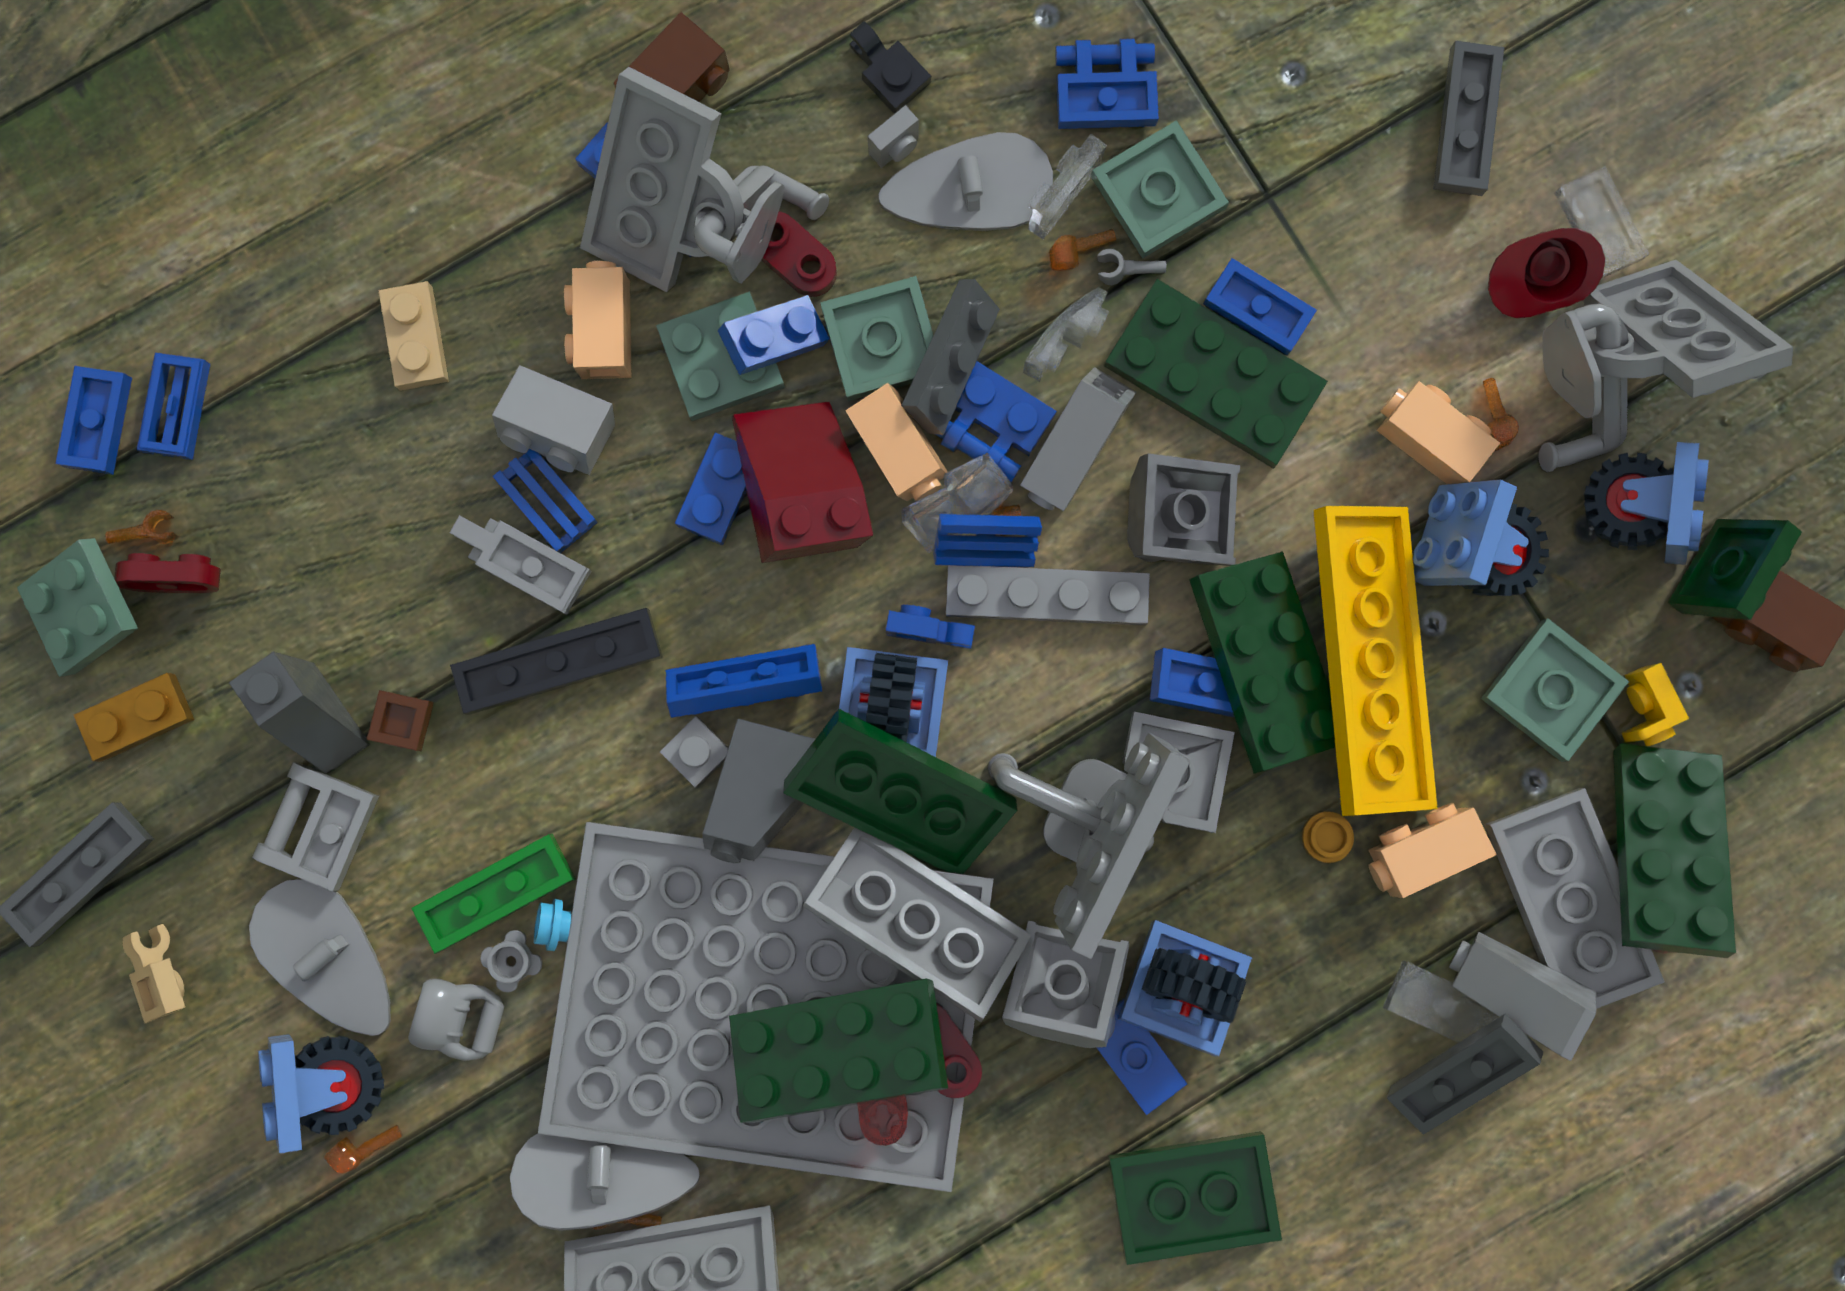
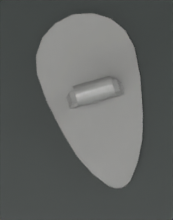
[879,132,1053,231]
[249,879,391,1036]
[510,1134,700,1231]

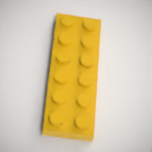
[1313,506,1438,816]

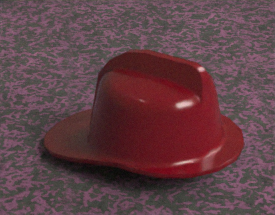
[1488,228,1605,318]

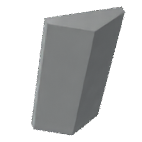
[803,828,1032,1022]

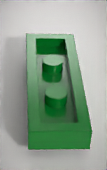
[411,834,576,954]

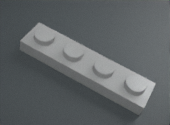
[946,565,1150,626]

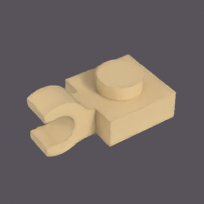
[123,924,185,1024]

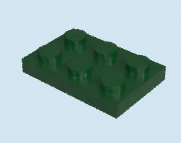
[1108,1131,1282,1265]

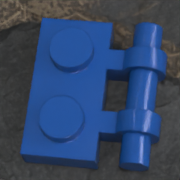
[1055,39,1159,129]
[935,361,1057,483]

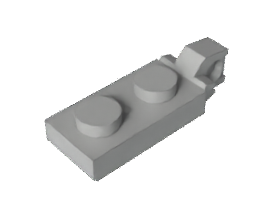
[449,515,592,615]

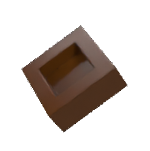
[367,690,434,752]

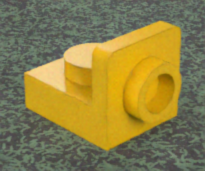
[1621,663,1689,747]

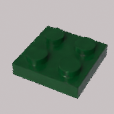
[1668,519,1802,620]

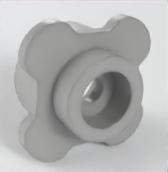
[480,930,542,992]

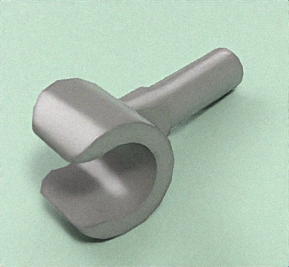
[1097,249,1166,285]

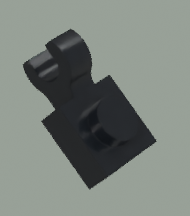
[849,21,932,114]

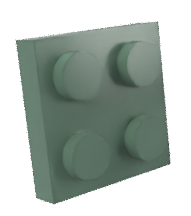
[1091,120,1229,259]
[820,276,934,401]
[656,291,785,421]
[17,538,138,677]
[1481,618,1629,762]

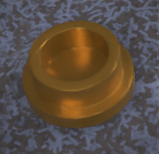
[1302,812,1354,863]

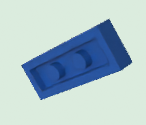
[666,644,822,718]

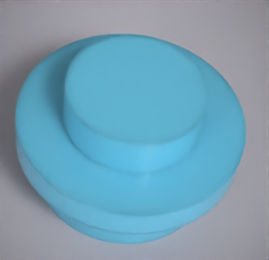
[534,899,571,951]

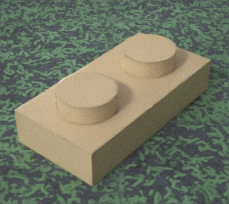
[378,281,449,391]

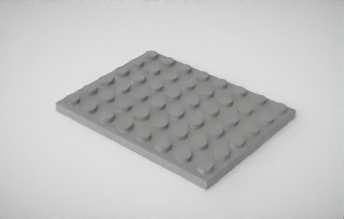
[538,822,994,1192]

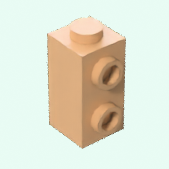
[564,261,631,379]
[1376,381,1500,484]
[845,383,949,502]
[1368,803,1497,898]

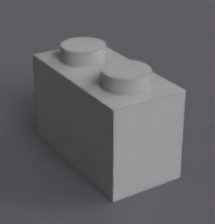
[492,365,615,475]

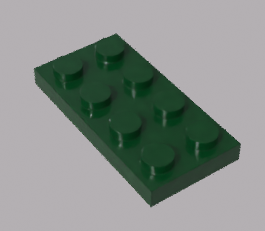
[1104,279,1328,469]
[1189,551,1335,774]
[783,709,1018,874]
[1613,744,1736,958]
[729,978,948,1123]

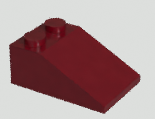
[732,401,873,563]

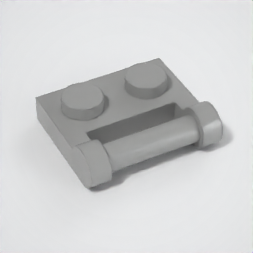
[252,762,379,892]

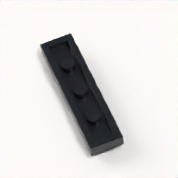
[450,608,663,715]

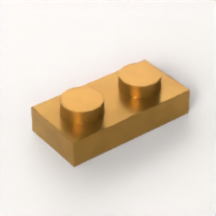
[74,673,195,762]

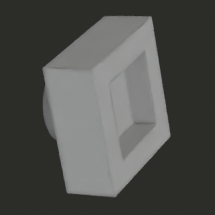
[867,105,919,168]
[660,716,728,788]

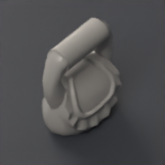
[408,979,505,1061]

